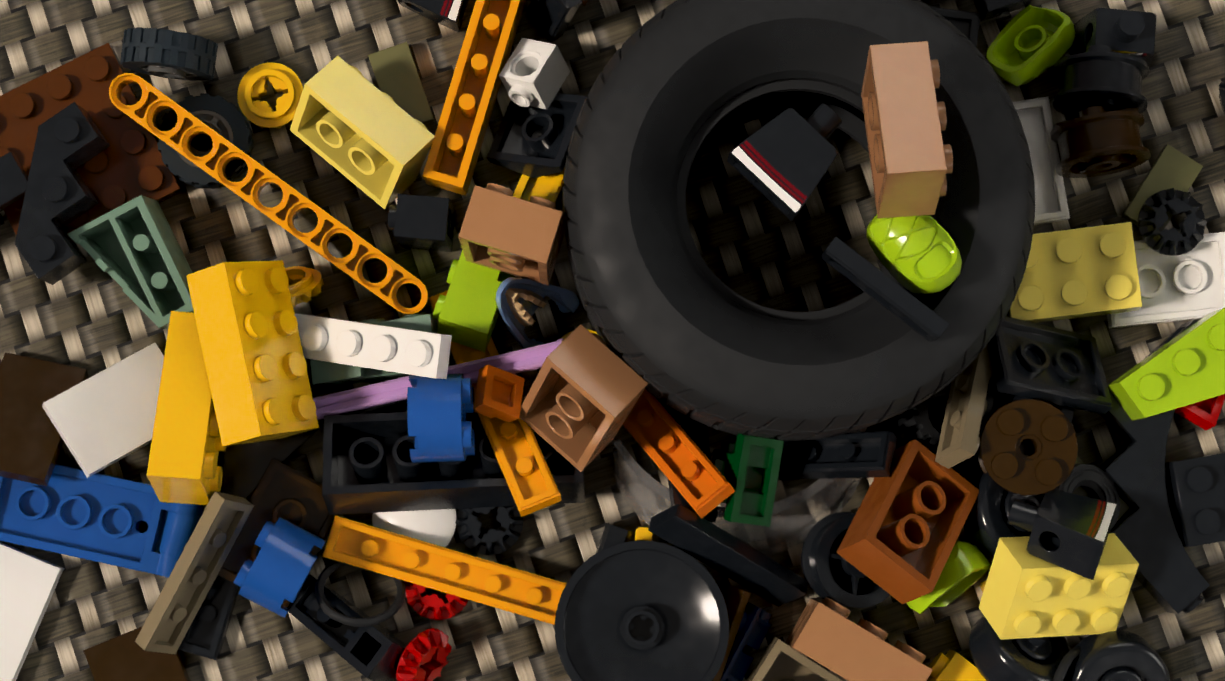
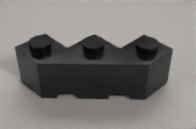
[15,102,111,285]

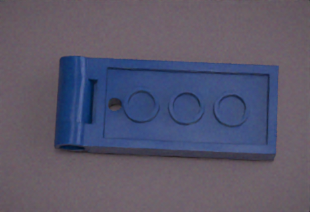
[0,464,204,578]

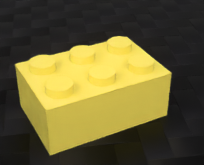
[290,56,435,209]
[1009,222,1142,323]
[978,533,1139,640]

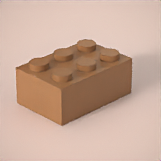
[861,41,953,218]
[458,183,564,286]
[519,324,648,472]
[785,597,933,681]

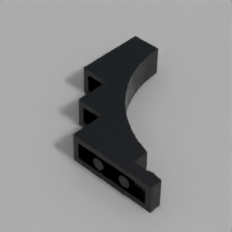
[1099,319,1210,614]

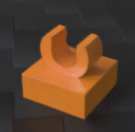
[473,364,525,422]

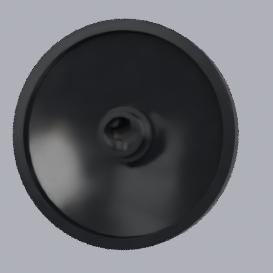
[555,540,729,681]

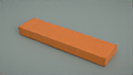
[623,389,735,519]

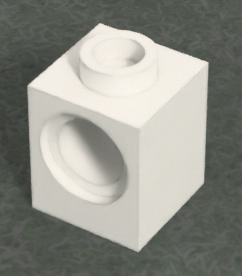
[499,38,570,110]

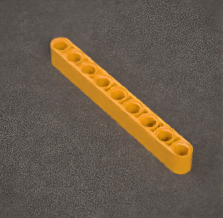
[109,73,428,314]

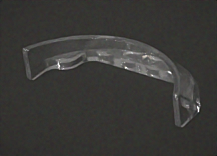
[612,427,869,555]

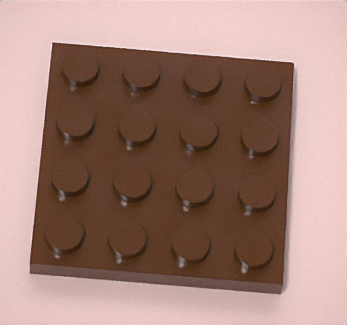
[0,43,183,245]

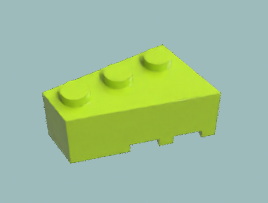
[432,247,514,352]
[1108,308,1225,421]

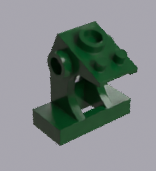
[712,433,784,527]

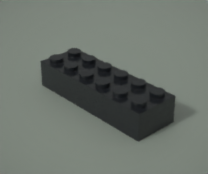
[322,412,585,515]

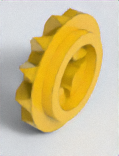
[237,62,304,129]
[285,266,324,307]

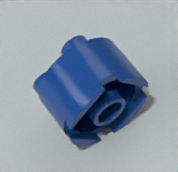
[407,373,475,463]
[234,517,326,618]

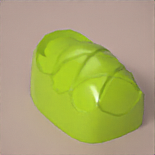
[986,5,1075,86]
[867,215,962,294]
[906,541,991,614]

